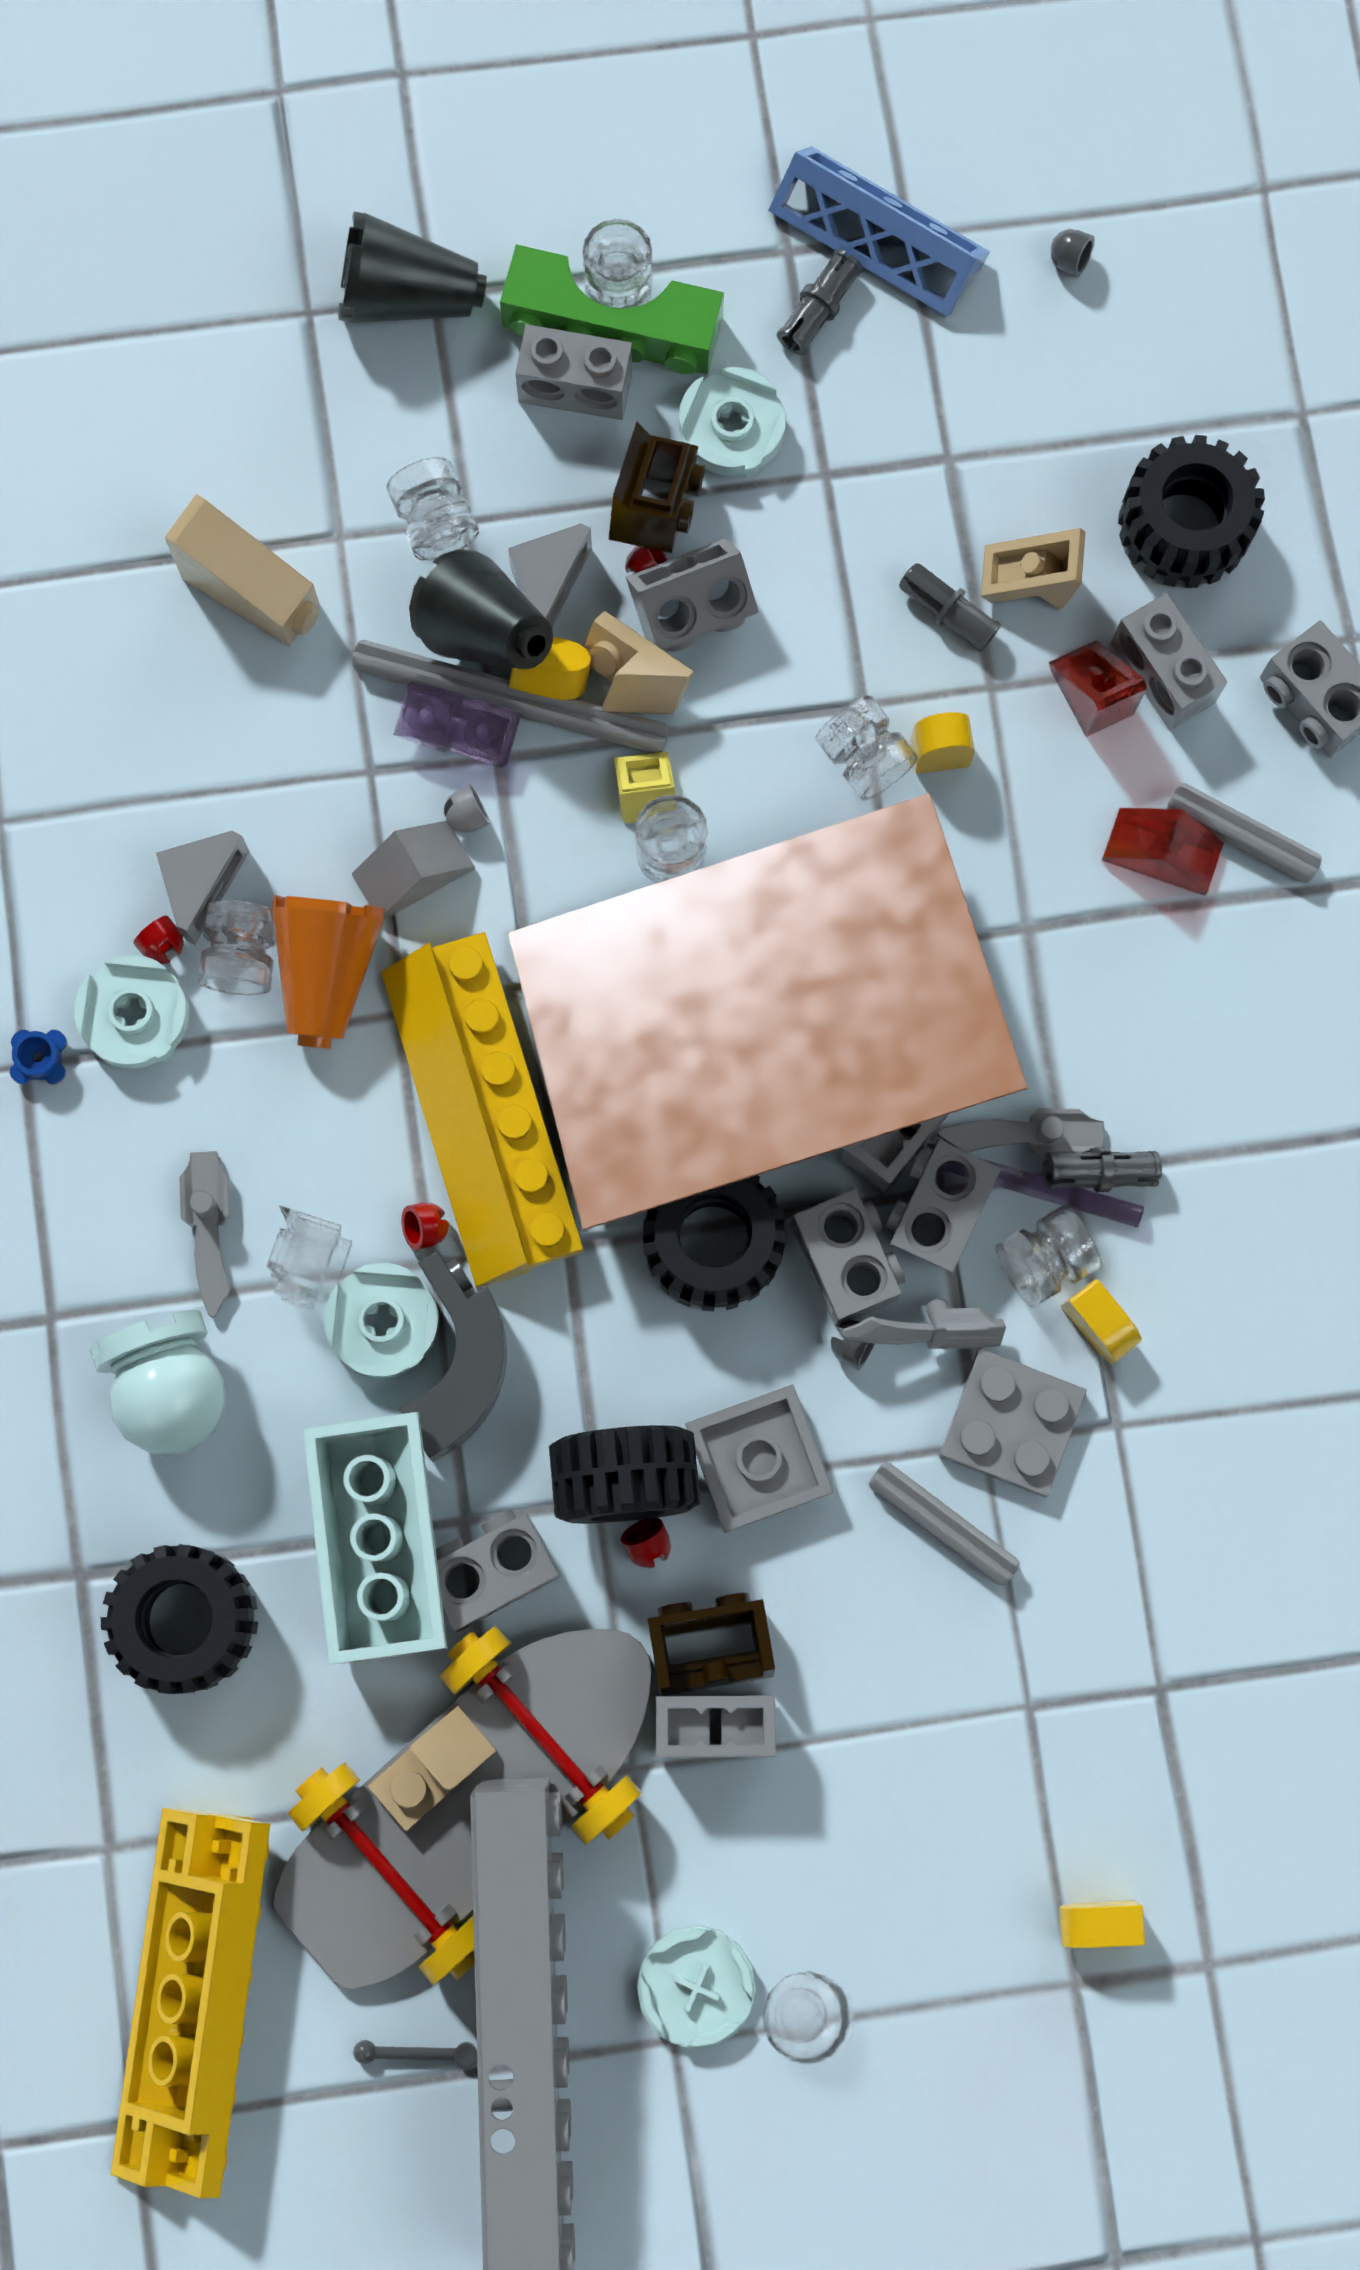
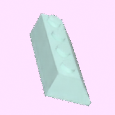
[302,1412,447,1665]

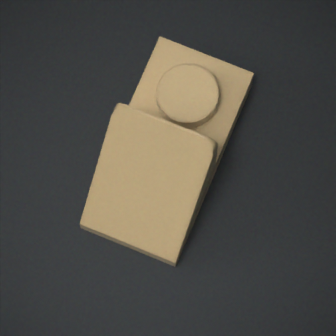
[981,528,1086,609]
[583,611,694,714]
[367,1706,497,1831]

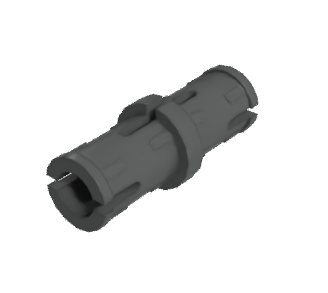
[777,249,863,355]
[1042,1147,1162,1192]

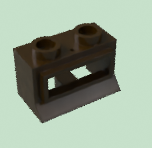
[608,421,705,554]
[647,1593,775,1696]

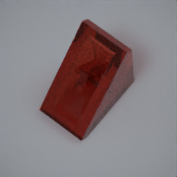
[1048,640,1147,737]
[1101,808,1224,896]

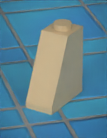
[164,494,320,647]

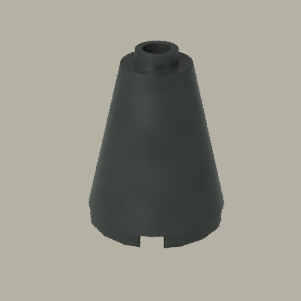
[338,211,487,323]
[409,549,553,669]

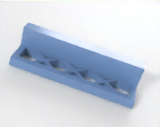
[768,146,990,317]

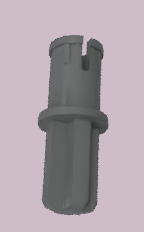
[899,563,1001,652]

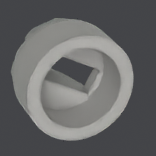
[444,784,490,833]

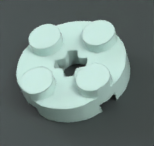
[679,367,786,478]
[73,955,189,1069]
[323,1263,440,1379]

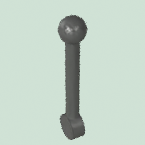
[353,2040,477,2068]

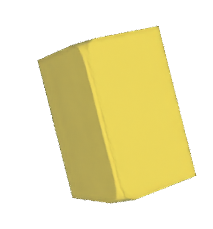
[614,751,677,823]

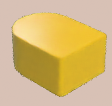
[509,636,591,700]
[910,712,975,774]
[1060,1279,1142,1364]
[1059,1900,1146,1948]

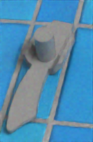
[937,1108,1104,1156]
[179,1151,232,1318]
[841,1299,1006,1349]

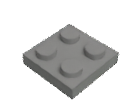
[938,1348,1087,1498]
[685,1384,834,1533]

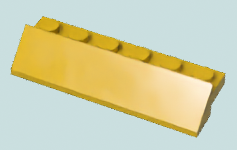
[381,932,584,1289]
[110,1808,271,2199]

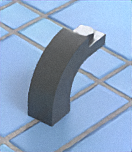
[399,1251,507,1463]

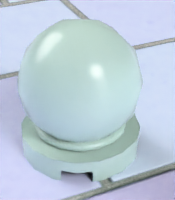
[90,1310,226,1457]

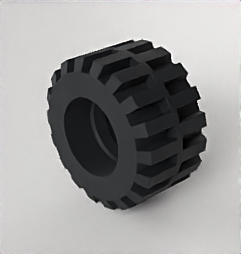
[1118,435,1265,588]
[643,1175,787,1312]
[549,1425,700,1524]
[100,1544,258,1694]

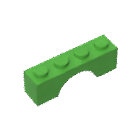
[500,244,724,375]

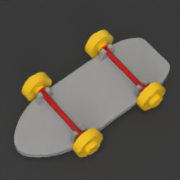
[273,1626,651,1989]

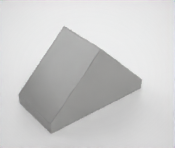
[508,523,592,628]
[351,820,475,920]
[156,831,250,945]

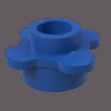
[10,1030,67,1085]

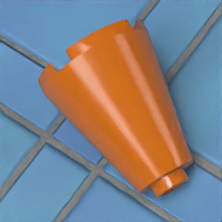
[272,895,385,1049]

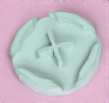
[637,1925,756,2050]

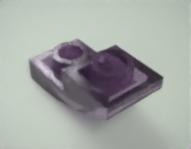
[393,681,521,768]

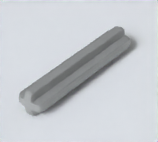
[1167,783,1322,883]
[869,1462,1020,1585]

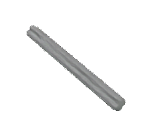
[352,640,668,753]

